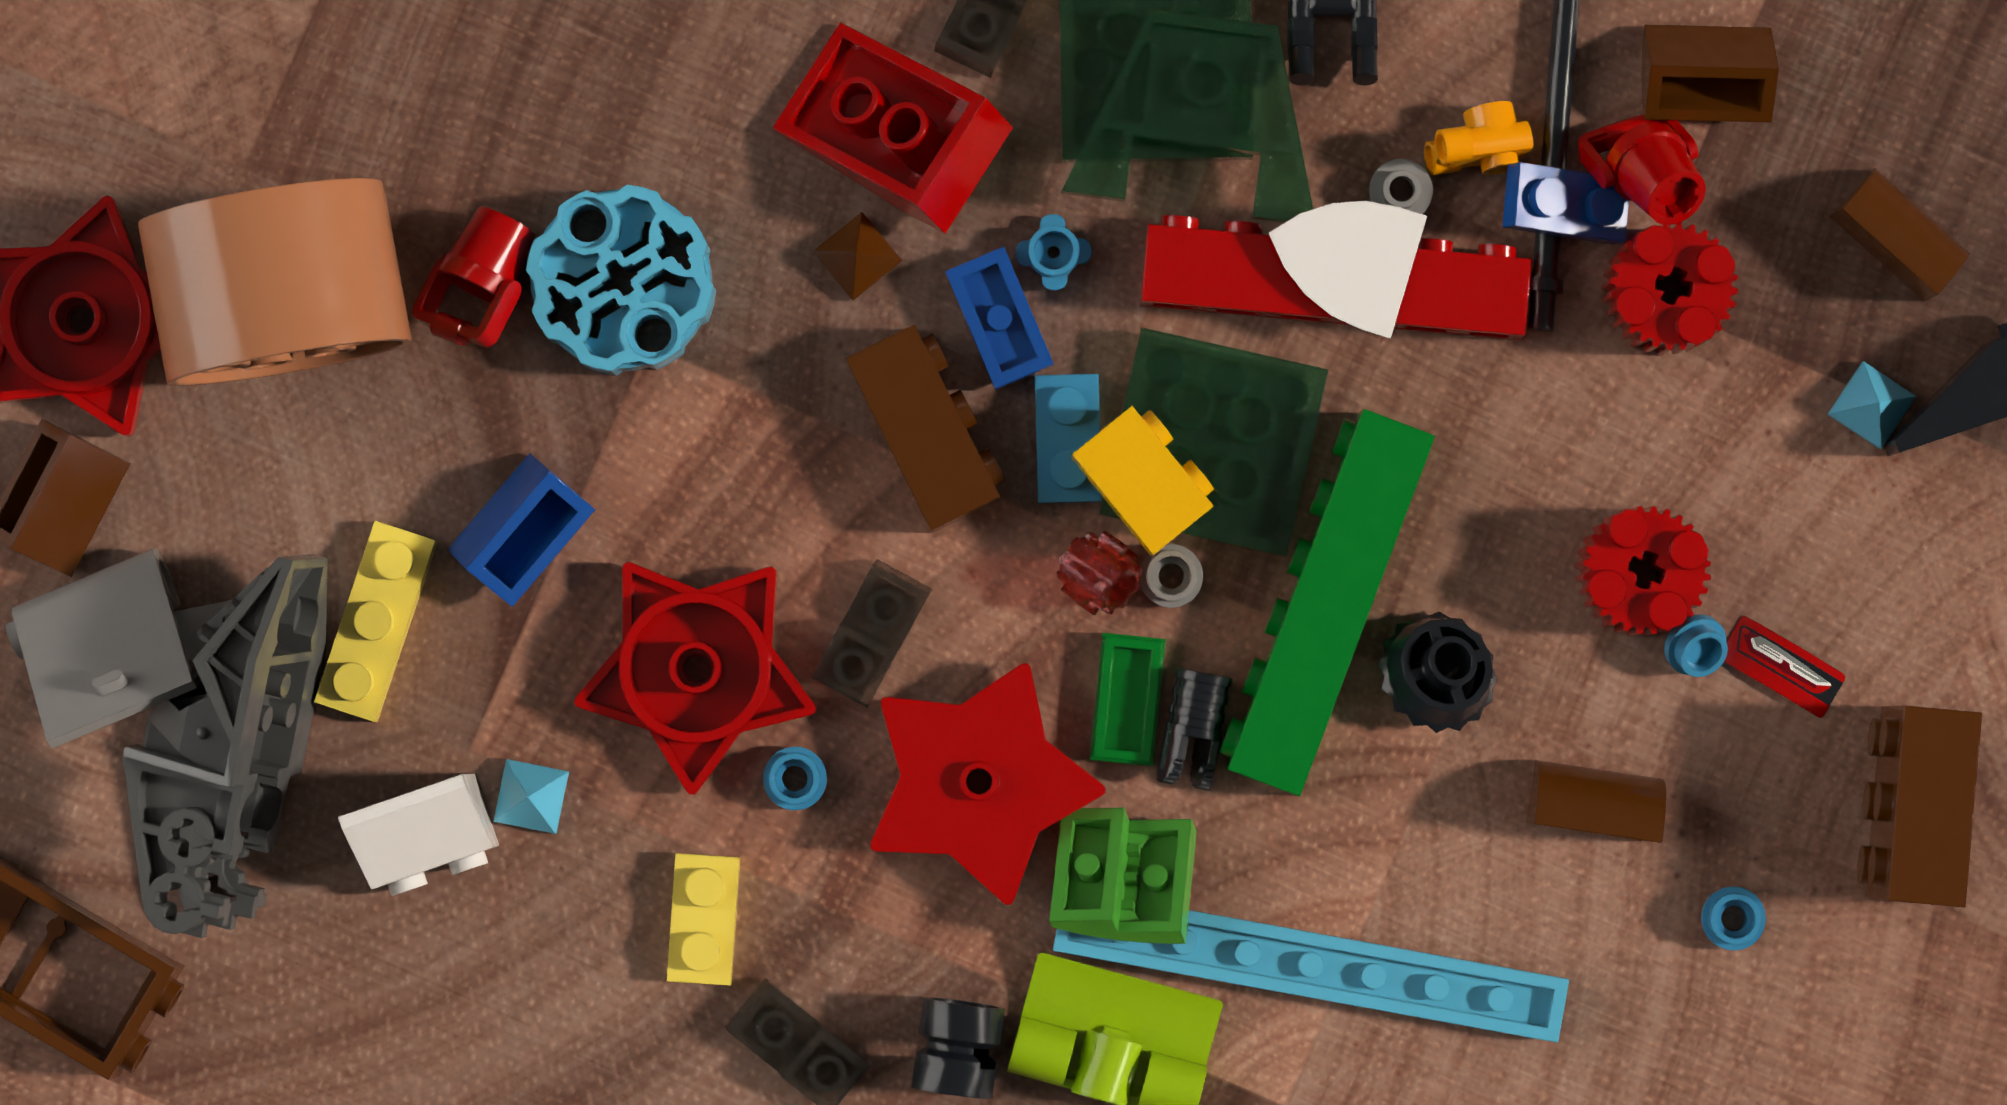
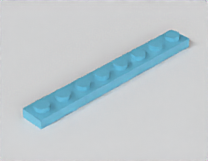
[1053,910,1569,1043]

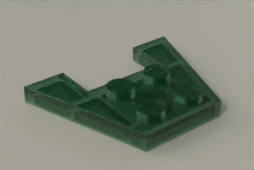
[1061,9,1313,223]

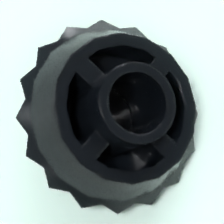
[1378,612,1497,733]

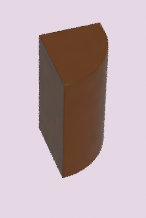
[1641,24,1779,123]
[1829,168,1970,302]
[0,419,130,577]
[1526,760,1666,843]

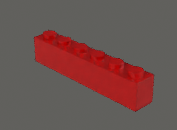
[1140,215,1532,340]

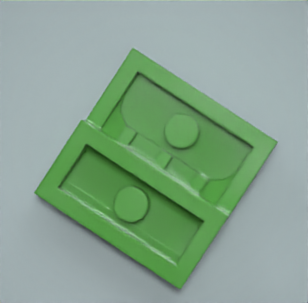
[1049,807,1197,944]

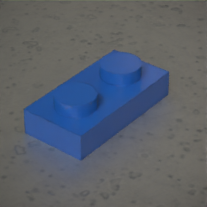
[1502,162,1629,245]
[945,247,1054,390]

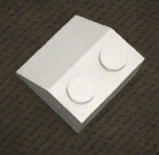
[338,774,499,896]

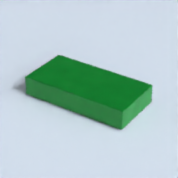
[1089,633,1166,766]

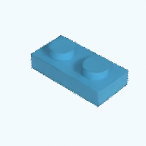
[1035,374,1102,504]

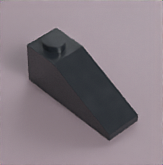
[1884,323,2007,456]

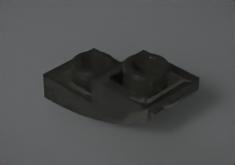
[934,0,1029,78]
[811,559,932,708]
[725,978,870,1105]

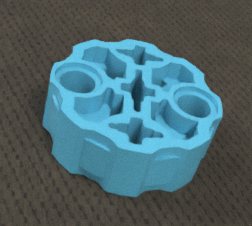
[526,184,716,376]

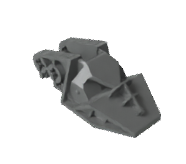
[123,554,328,938]

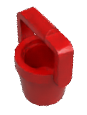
[1578,114,1706,225]
[412,206,536,348]

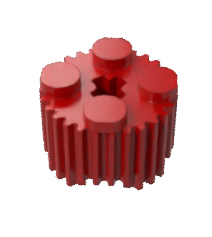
[1601,222,1738,356]
[1574,506,1711,636]

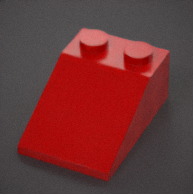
[772,22,1013,234]

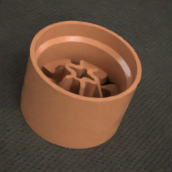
[138,178,412,386]

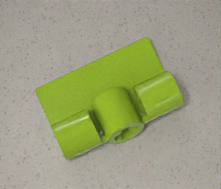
[1007,953,1223,1105]

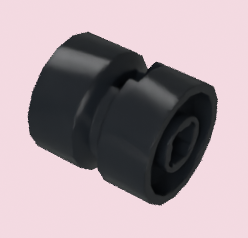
[911,997,1005,1099]

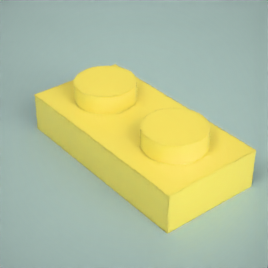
[667,853,740,986]

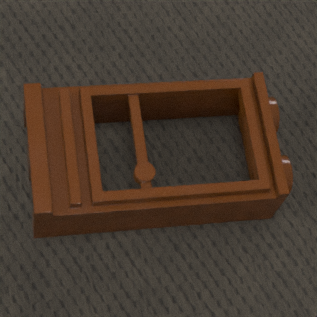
[0,856,185,1080]

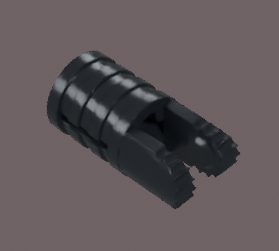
[1156,668,1233,791]

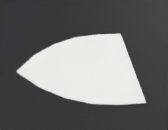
[1269,201,1427,339]

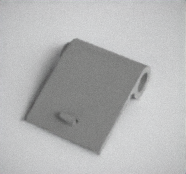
[5,548,197,749]

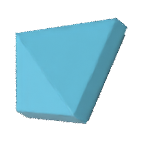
[1827,361,1916,449]
[493,759,569,834]

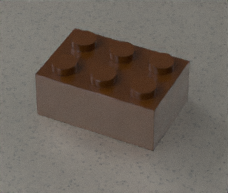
[1857,705,1982,908]

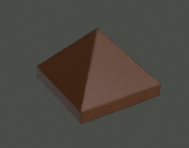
[813,212,902,301]

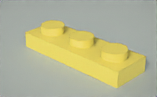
[314,521,438,722]

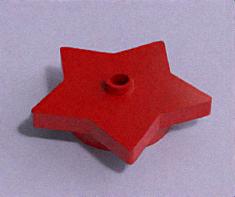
[0,195,161,437]
[574,562,817,795]
[870,663,1106,905]

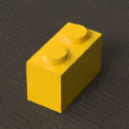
[1071,406,1214,557]

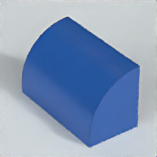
[447,453,596,607]

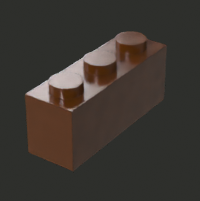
[845,324,1006,533]

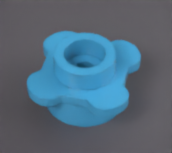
[1015,214,1092,291]

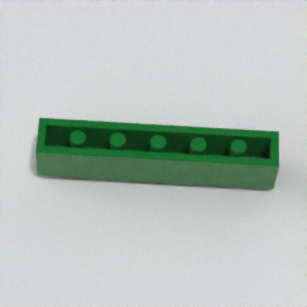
[1219,409,1435,797]

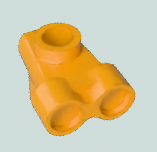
[1424,101,1533,176]

